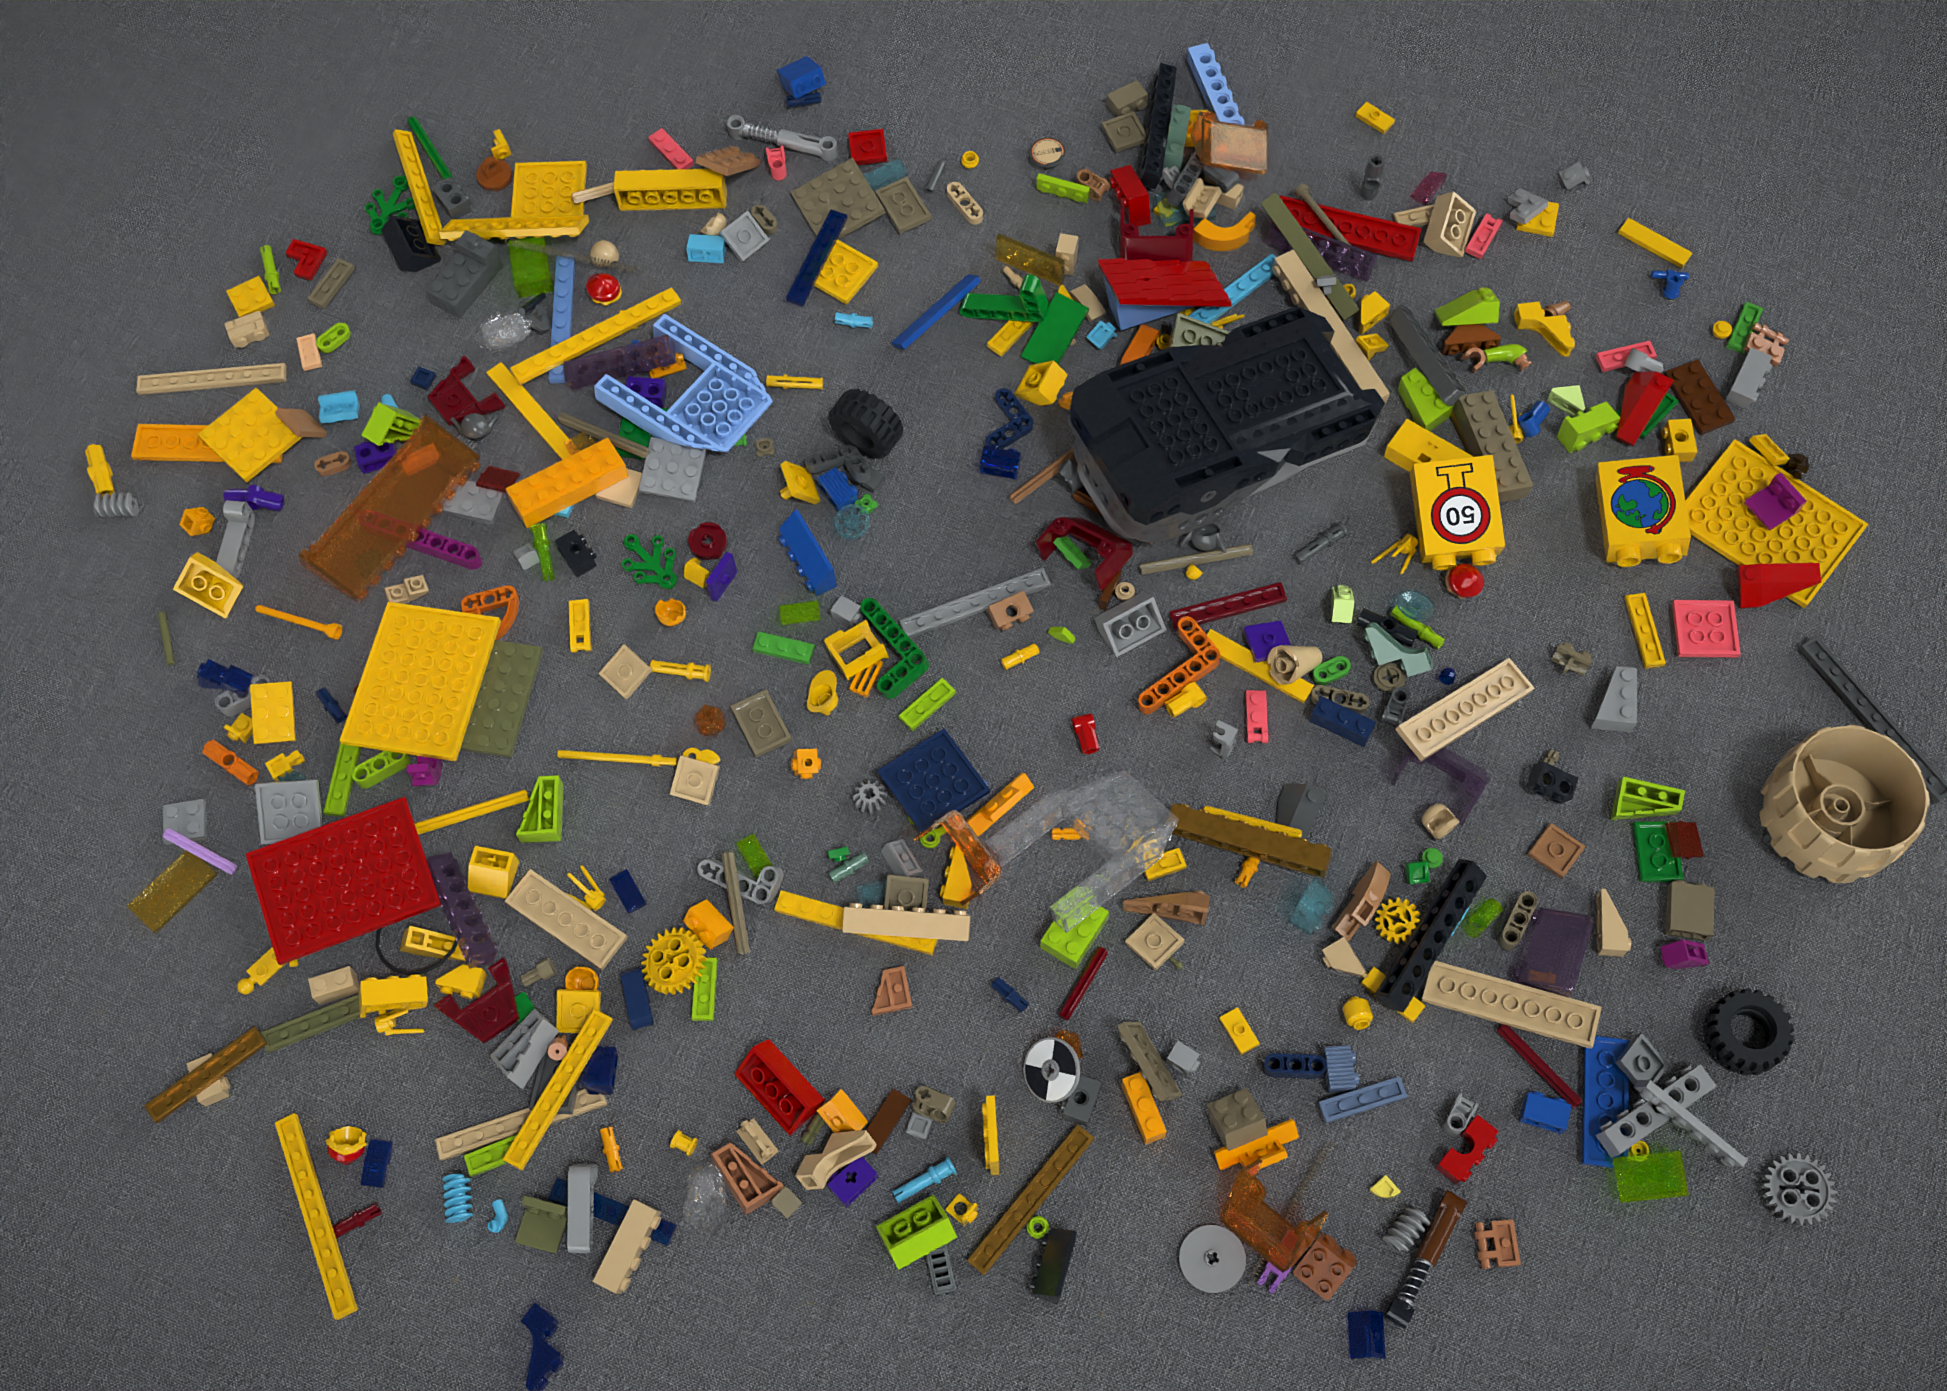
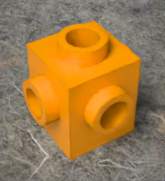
[179,507,215,536]
[791,749,821,779]

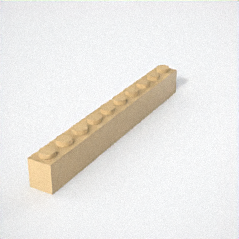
[1272,249,1390,403]

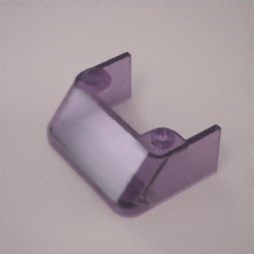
[1391,747,1490,826]

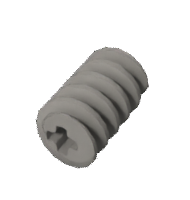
[93,492,139,517]
[1382,1204,1430,1254]

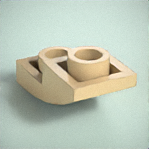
[1069,284,1106,322]
[384,575,429,604]

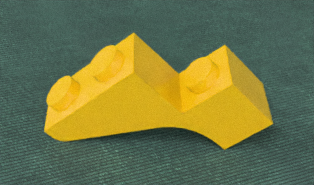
[1514,302,1575,357]

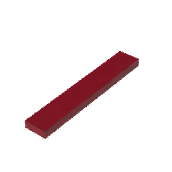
[1169,582,1287,631]

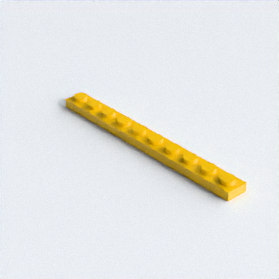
[510,287,681,385]
[275,1113,358,1320]

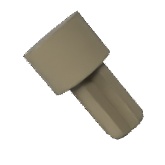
[521,958,557,986]

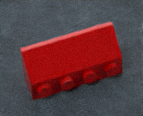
[734,1039,825,1136]

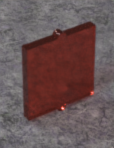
[476,466,520,493]
[1665,820,1704,860]

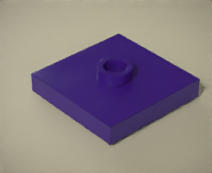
[706,552,737,602]
[1243,620,1291,663]

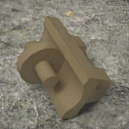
[1551,642,1593,676]

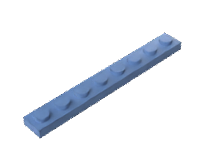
[549,255,576,383]

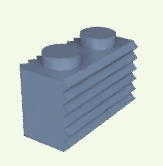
[1322,1045,1359,1093]

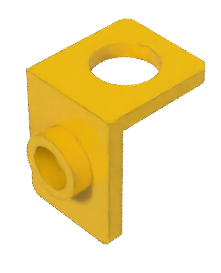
[946,1194,979,1226]

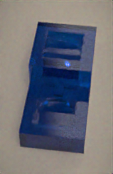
[361,1139,393,1188]

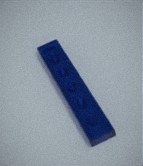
[786,209,848,307]
[548,1178,677,1246]

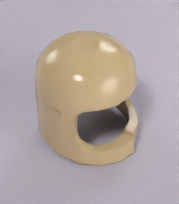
[1422,803,1460,841]

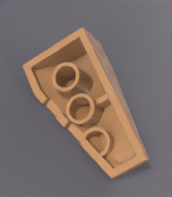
[1123,891,1210,925]

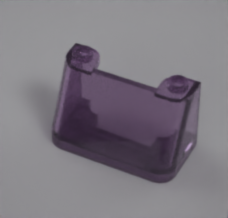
[1513,907,1594,998]

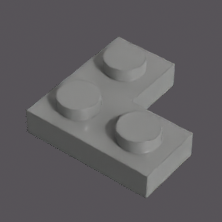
[1508,188,1548,225]

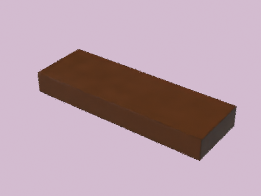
[866,1088,912,1156]

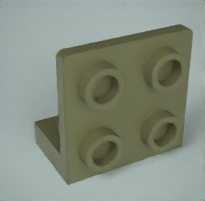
[515,1195,568,1254]

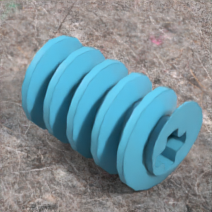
[442,1174,473,1223]

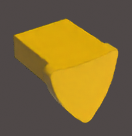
[684,558,709,589]

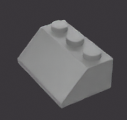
[1094,591,1166,657]

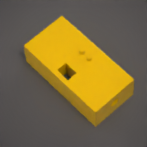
[1384,419,1473,472]

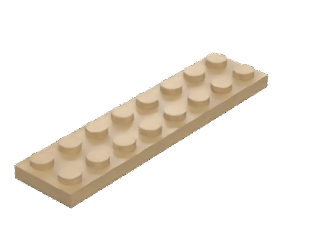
[1395,658,1535,761]
[1422,961,1602,1049]

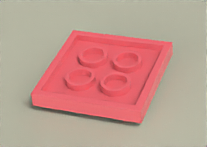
[1672,600,1740,658]

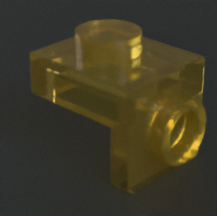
[564,431,596,455]

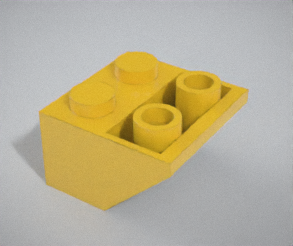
[467,846,519,899]

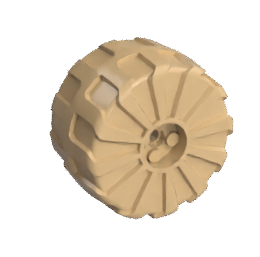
[1759,725,1930,883]

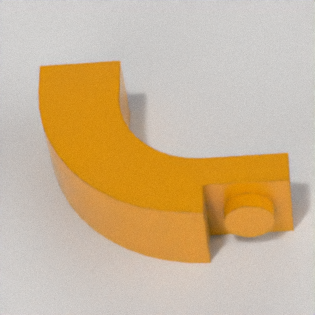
[1193,211,1256,251]

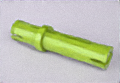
[260,245,281,294]
[1390,605,1446,650]

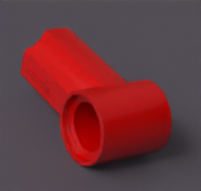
[1072,713,1099,755]

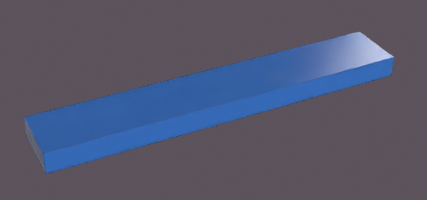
[892,274,981,349]

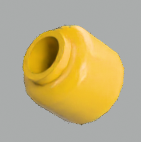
[1342,996,1373,1030]

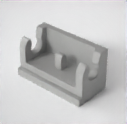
[1210,720,1238,761]

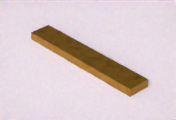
[144,1026,267,1124]

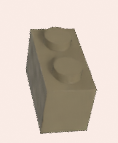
[1106,80,1148,117]

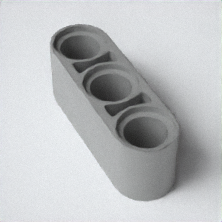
[215,675,272,717]

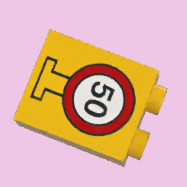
[1410,455,1505,570]

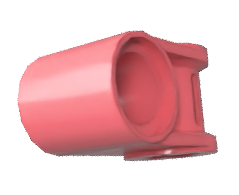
[766,145,787,180]

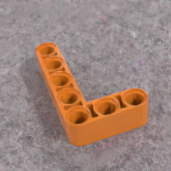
[1138,616,1220,714]

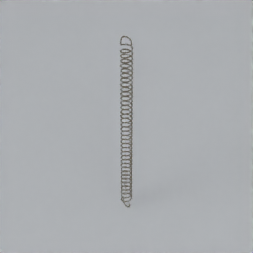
[505,238,643,274]
[1248,1142,1333,1285]

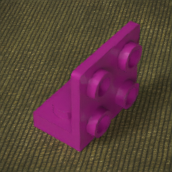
[1744,472,1806,530]

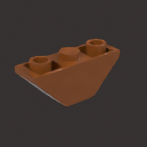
[1442,324,1501,355]

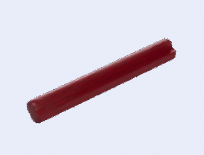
[1059,946,1108,1021]

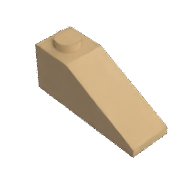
[1596,889,1631,957]

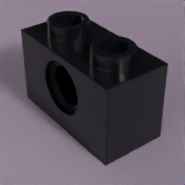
[555,529,597,578]

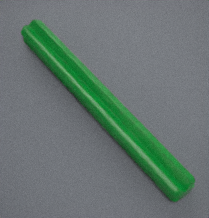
[407,116,453,180]

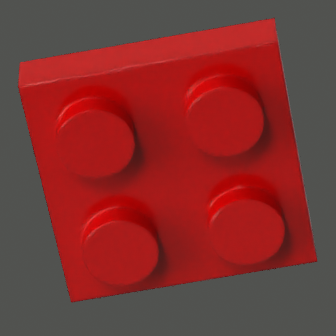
[848,129,888,165]

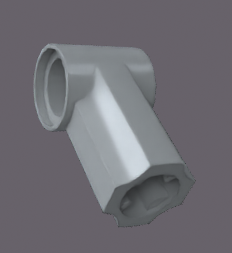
[1624,348,1663,373]

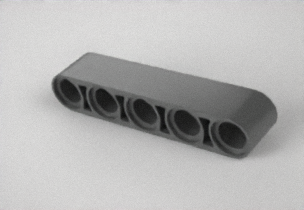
[1166,139,1215,206]

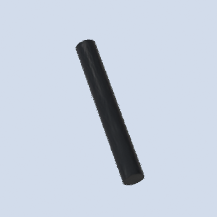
[518,292,546,315]

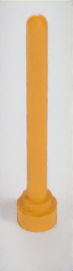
[255,605,343,640]

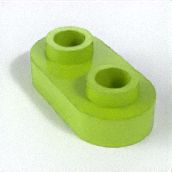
[316,323,351,353]

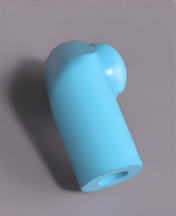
[488,1199,508,1233]

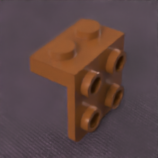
[1293,1233,1358,1301]

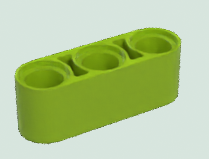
[351,751,411,789]

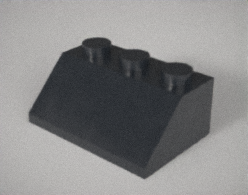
[381,215,441,272]
[1030,1228,1077,1304]

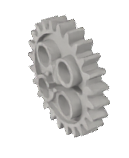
[1761,1153,1837,1226]

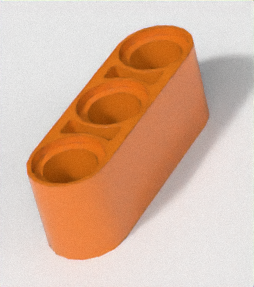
[1120,324,1160,365]

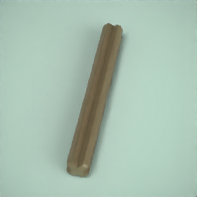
[722,851,750,954]

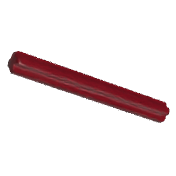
[1497,1024,1582,1108]

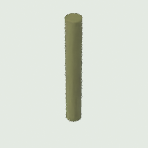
[158,612,175,666]

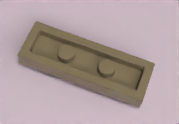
[307,258,355,309]

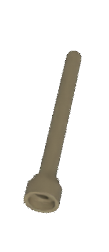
[1294,183,1351,251]

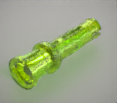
[530,523,555,581]

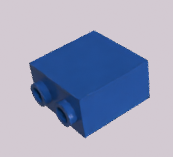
[777,56,826,99]

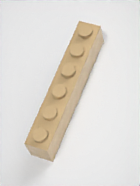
[843,903,971,941]

